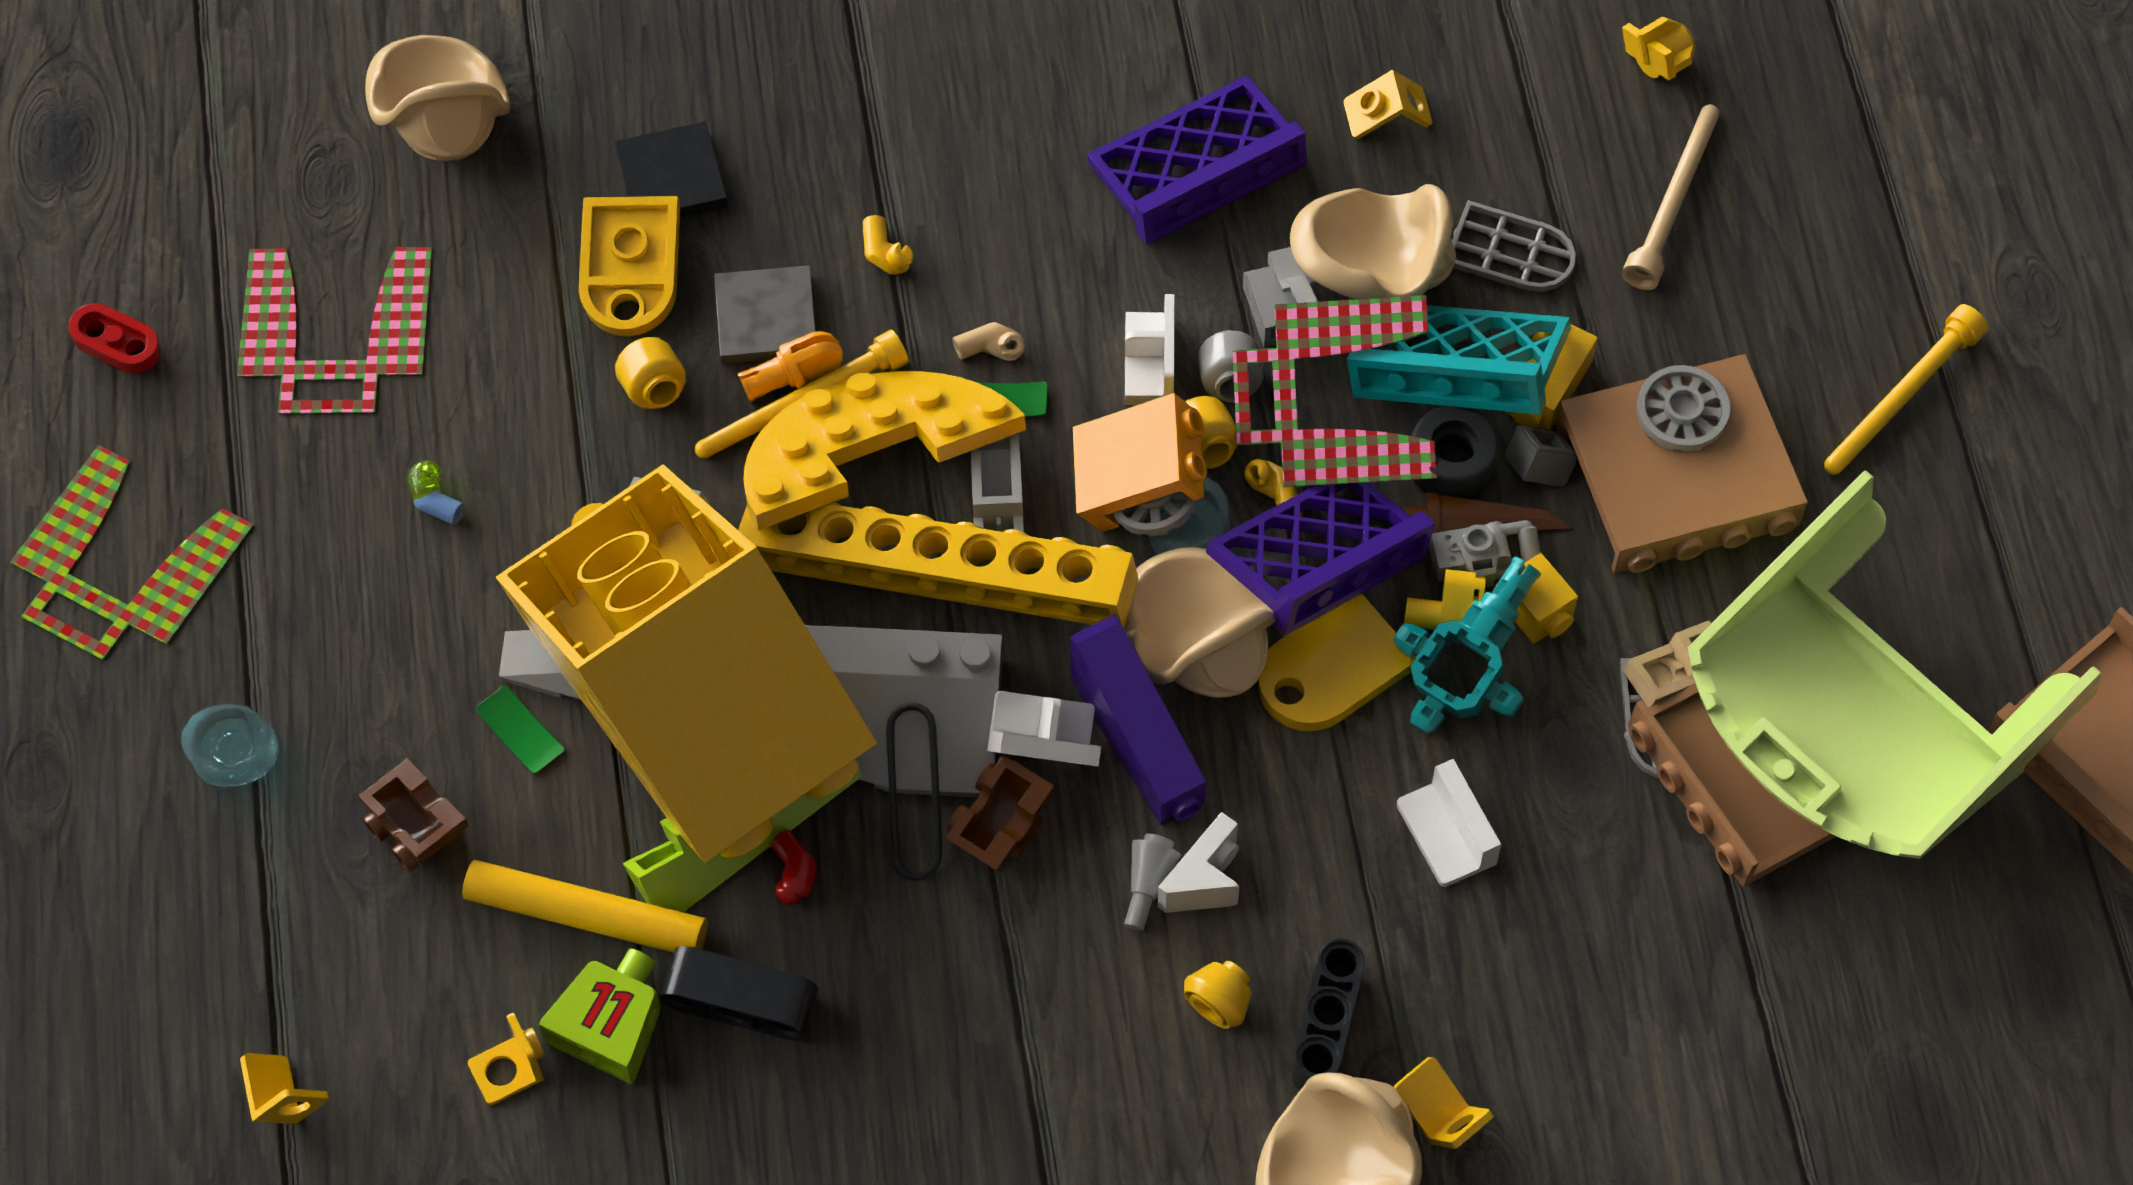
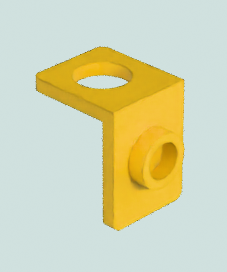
[1344,70,1433,139]
[468,1013,545,1106]
[240,1053,329,1124]
[1394,1057,1494,1149]

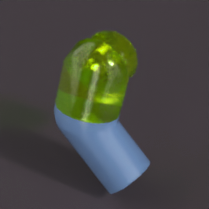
[407,460,465,526]

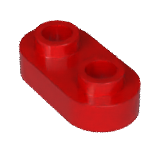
[69,303,161,374]

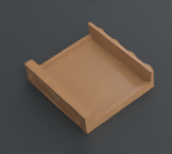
[1555,354,1808,574]
[1988,607,2133,873]
[1628,683,1837,887]

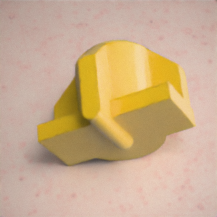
[1622,16,1695,80]

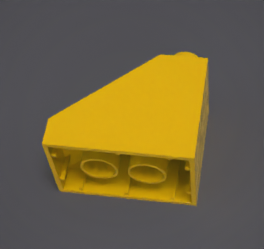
[496,465,878,863]

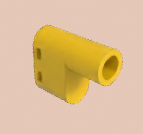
[1404,569,1486,630]

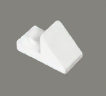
[1157,812,1239,913]

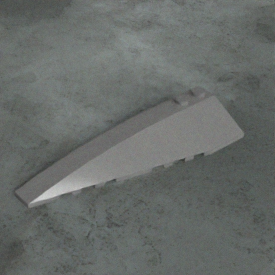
[499,625,1003,797]

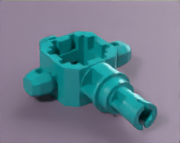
[1393,556,1541,735]

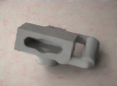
[1429,520,1540,587]

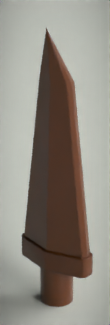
[1401,492,1573,533]

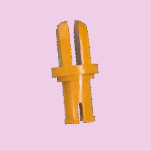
[737,331,843,402]

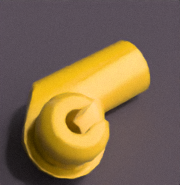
[863,215,914,275]
[1244,459,1303,517]

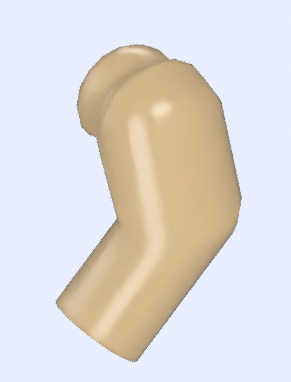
[952,322,1025,361]

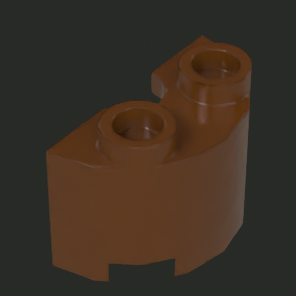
[946,754,1054,872]
[358,758,469,873]

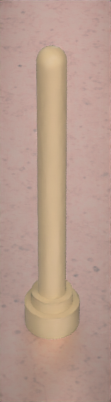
[1622,104,1719,290]

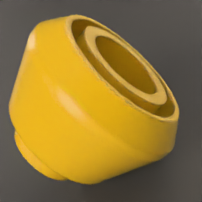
[1184,961,1252,1029]

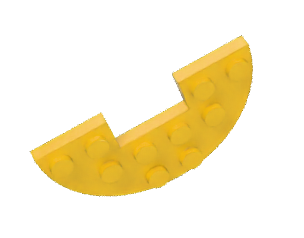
[743,371,1026,530]

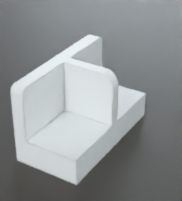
[1125,294,1174,405]
[987,691,1101,766]

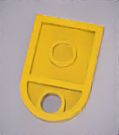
[579,196,681,336]
[1258,594,1416,731]

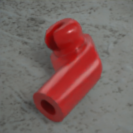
[770,829,817,905]

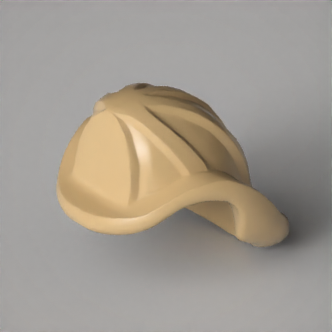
[365,35,510,162]
[1290,184,1456,299]
[1124,547,1275,698]
[1255,1073,1422,1185]

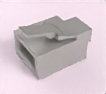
[1243,247,1319,348]

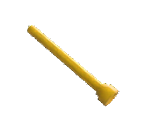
[1824,304,1989,475]
[695,329,909,459]

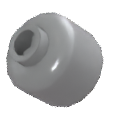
[1198,330,1264,403]

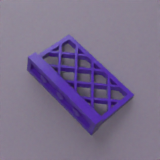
[1087,75,1307,245]
[1206,482,1436,636]

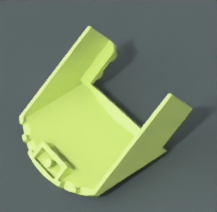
[1687,470,2102,859]

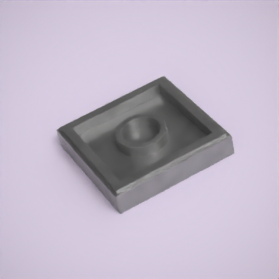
[714,265,815,364]

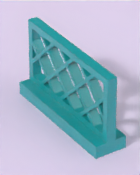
[1347,305,1571,415]

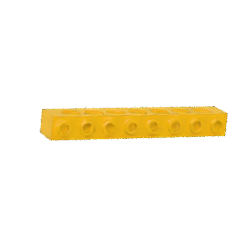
[738,502,1139,628]

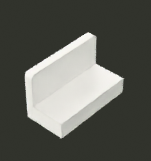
[1397,759,1501,887]

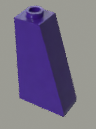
[1070,614,1206,825]

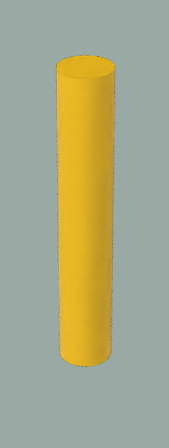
[462,860,708,953]

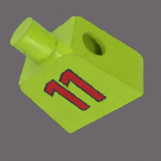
[538,949,661,1085]

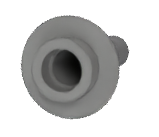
[1124,834,1182,931]

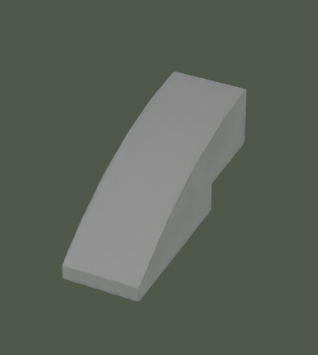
[971,433,1026,574]

